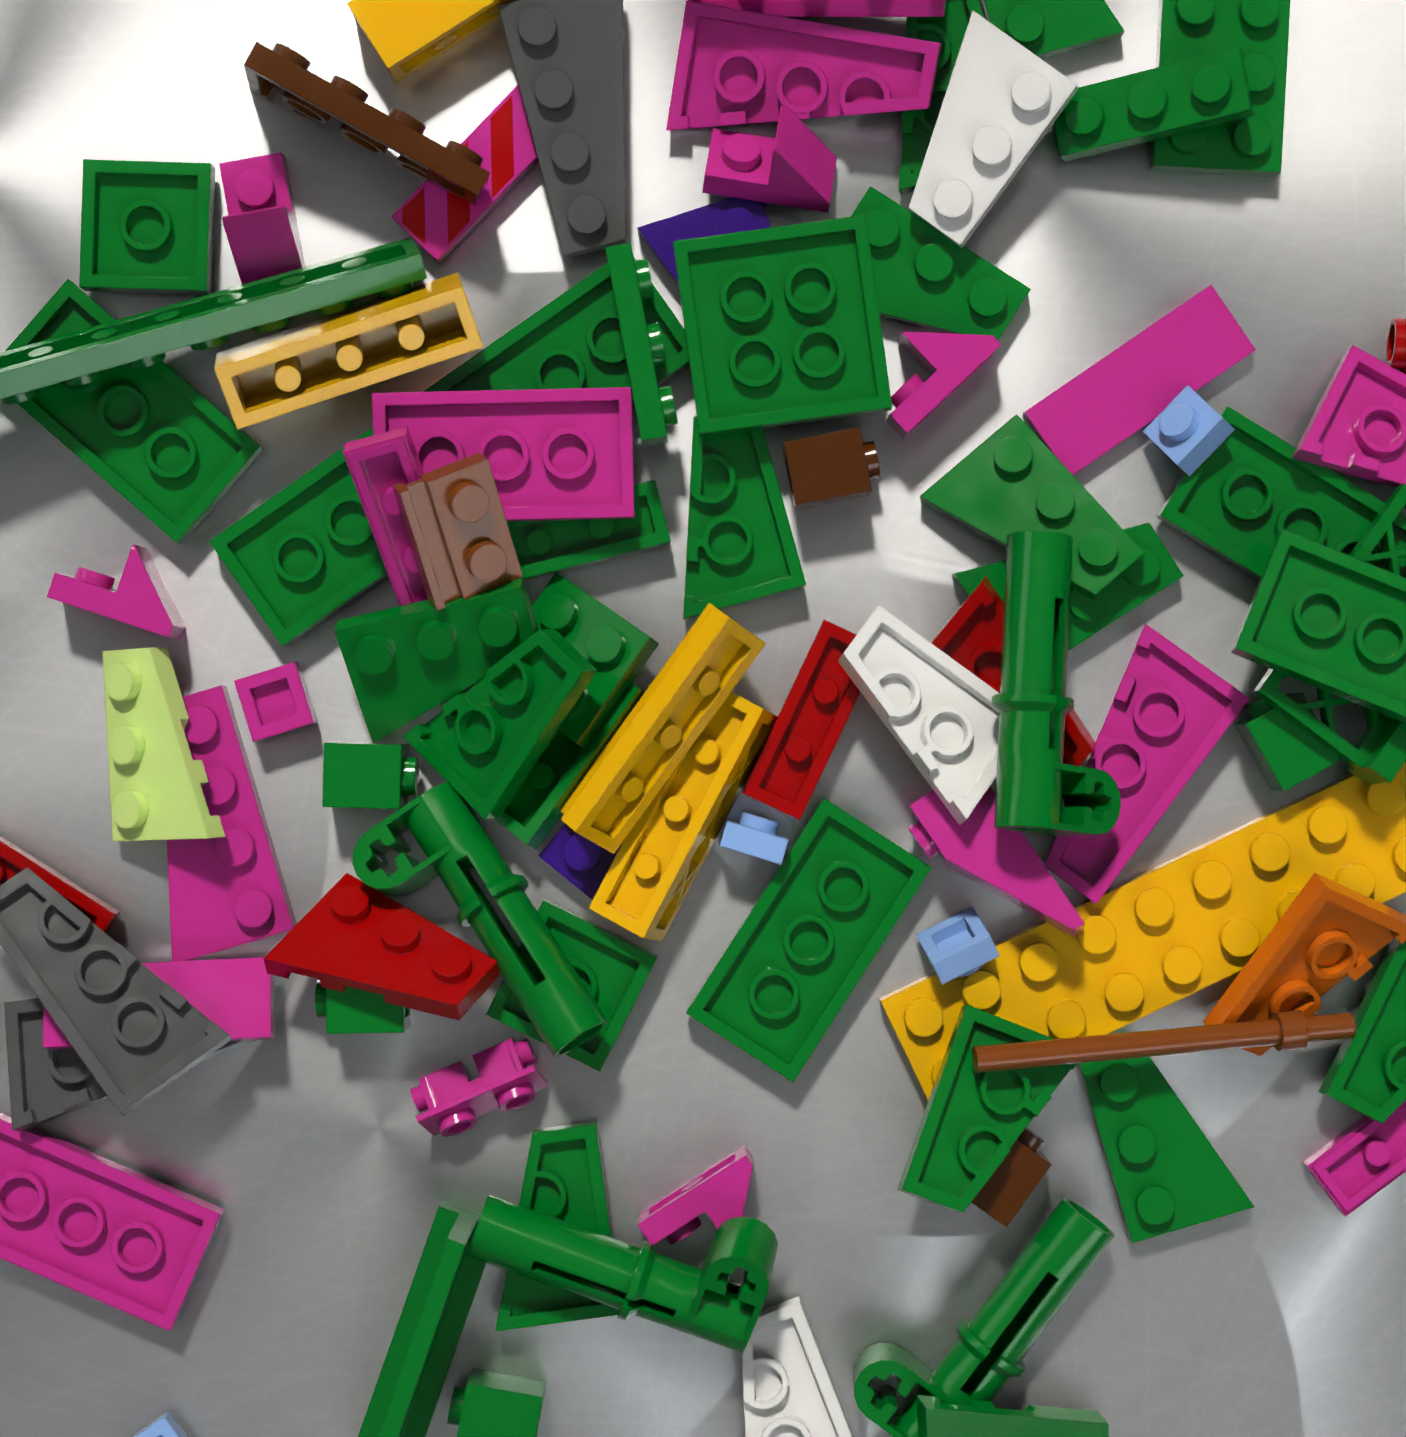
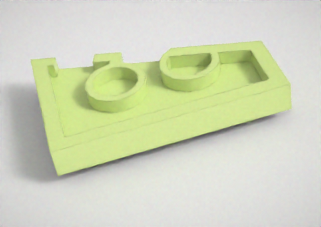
[102,647,226,841]

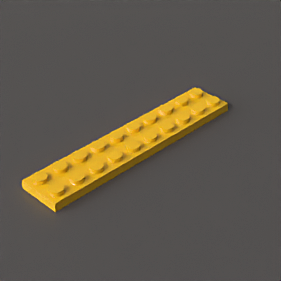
[879,761,1406,1101]

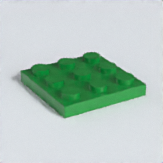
[673,215,892,437]

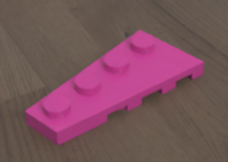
[666,1,942,131]
[1292,345,1406,488]
[1045,624,1250,904]
[167,685,297,961]

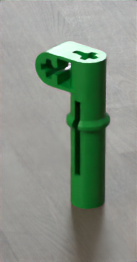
[991,531,1121,836]
[353,782,608,1058]
[467,1194,778,1353]
[853,1197,1115,1437]

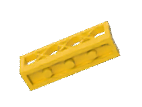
[559,603,766,854]
[589,692,777,941]

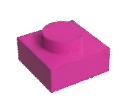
[234,662,318,742]

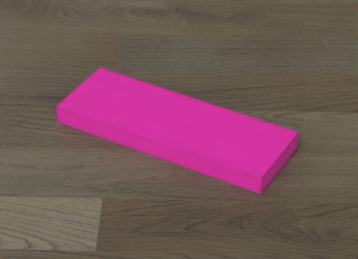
[1023,285,1256,475]
[43,957,274,1050]

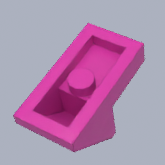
[702,105,837,213]
[219,152,305,285]
[886,332,1002,439]
[47,544,186,640]
[637,1145,753,1246]

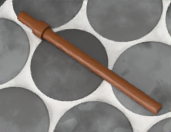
[972,1010,1356,1073]

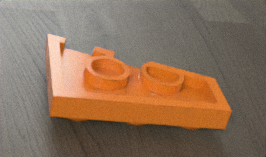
[1203,873,1406,1056]

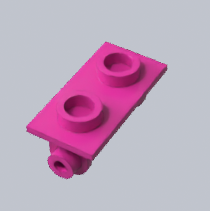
[410,1037,549,1137]

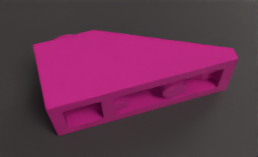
[908,786,1085,937]

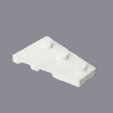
[908,11,1078,248]
[838,605,1000,825]
[741,1296,853,1437]

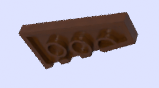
[244,42,490,206]

